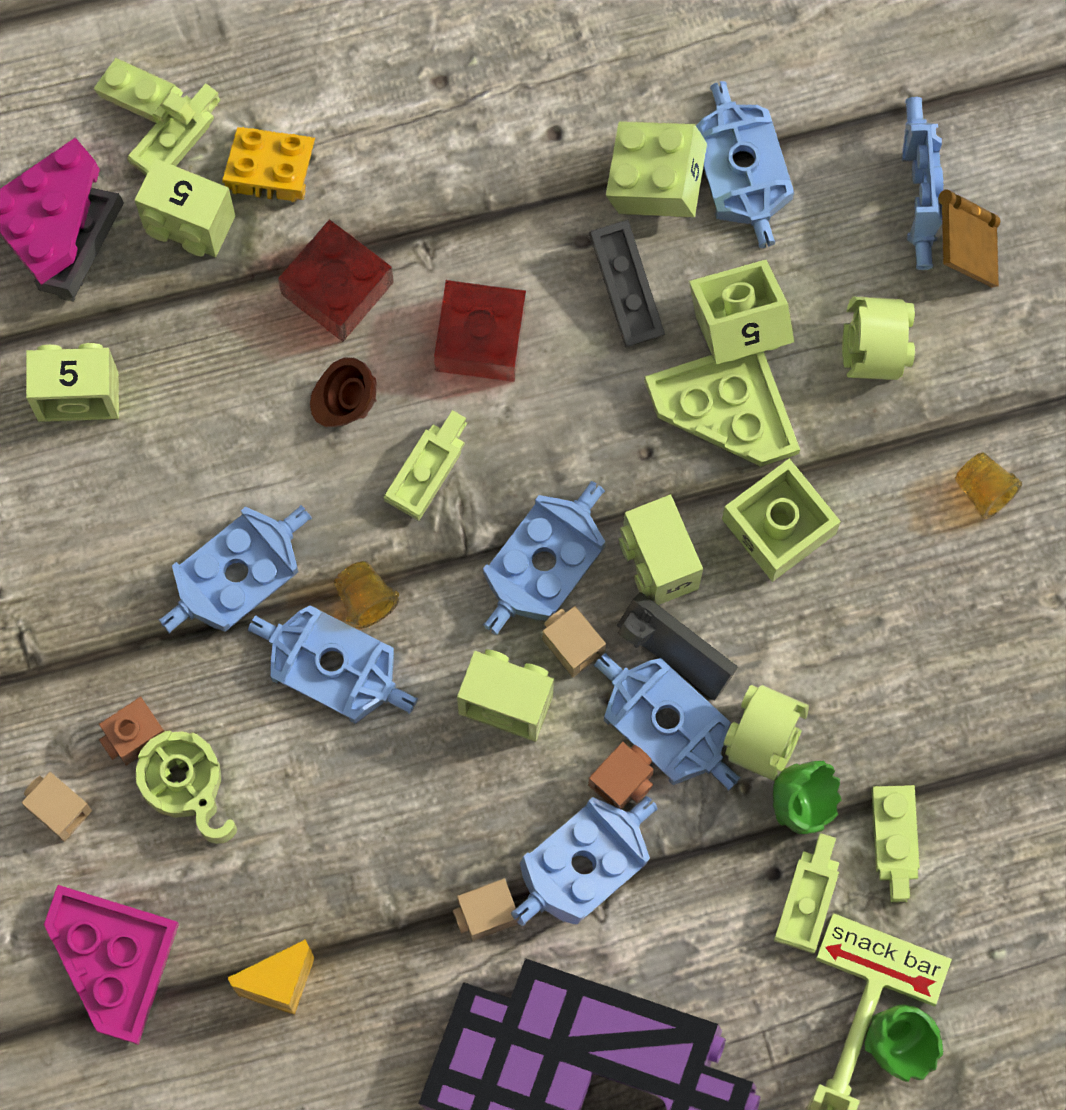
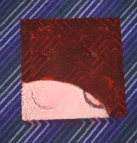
[278,219,394,342]
[434,280,526,382]

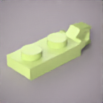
[93,58,196,125]
[127,83,220,175]
[384,410,467,521]
[871,785,920,903]
[774,833,839,954]

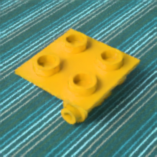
[222,127,315,203]

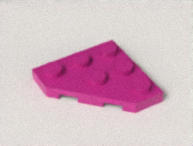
[0,138,100,285]
[44,885,179,1045]

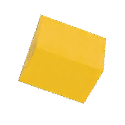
[228,939,315,1015]

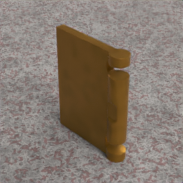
[938,190,1000,288]

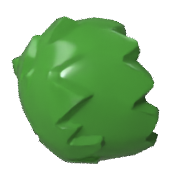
[773,761,841,834]
[865,1005,944,1082]

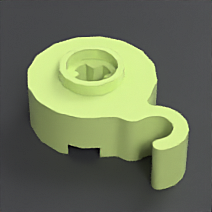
[136,731,237,844]

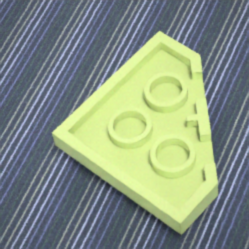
[644,351,800,467]

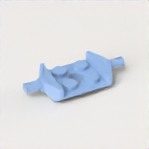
[696,81,794,248]
[902,97,943,270]
[483,481,605,635]
[158,505,312,633]
[248,605,418,724]
[594,653,741,791]
[511,796,657,926]

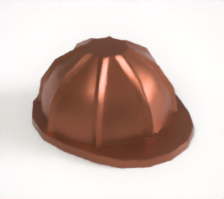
[310,357,377,427]

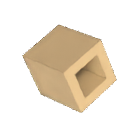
[542,606,606,678]
[22,772,92,842]
[452,878,519,941]

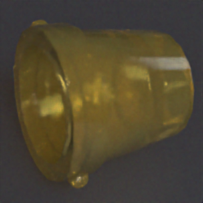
[955,452,1023,519]
[334,561,399,629]

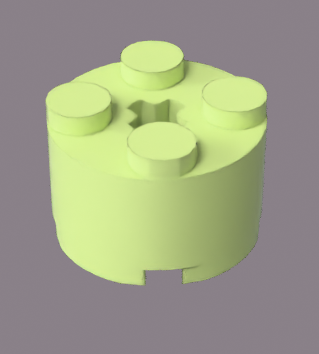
[842,296,915,380]
[724,685,809,781]

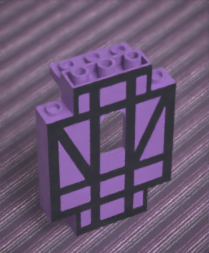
[418,958,761,1110]

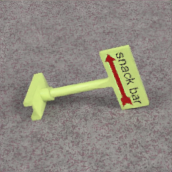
[805,913,952,1110]

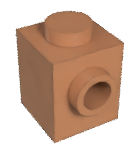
[98,696,164,766]
[588,742,654,810]

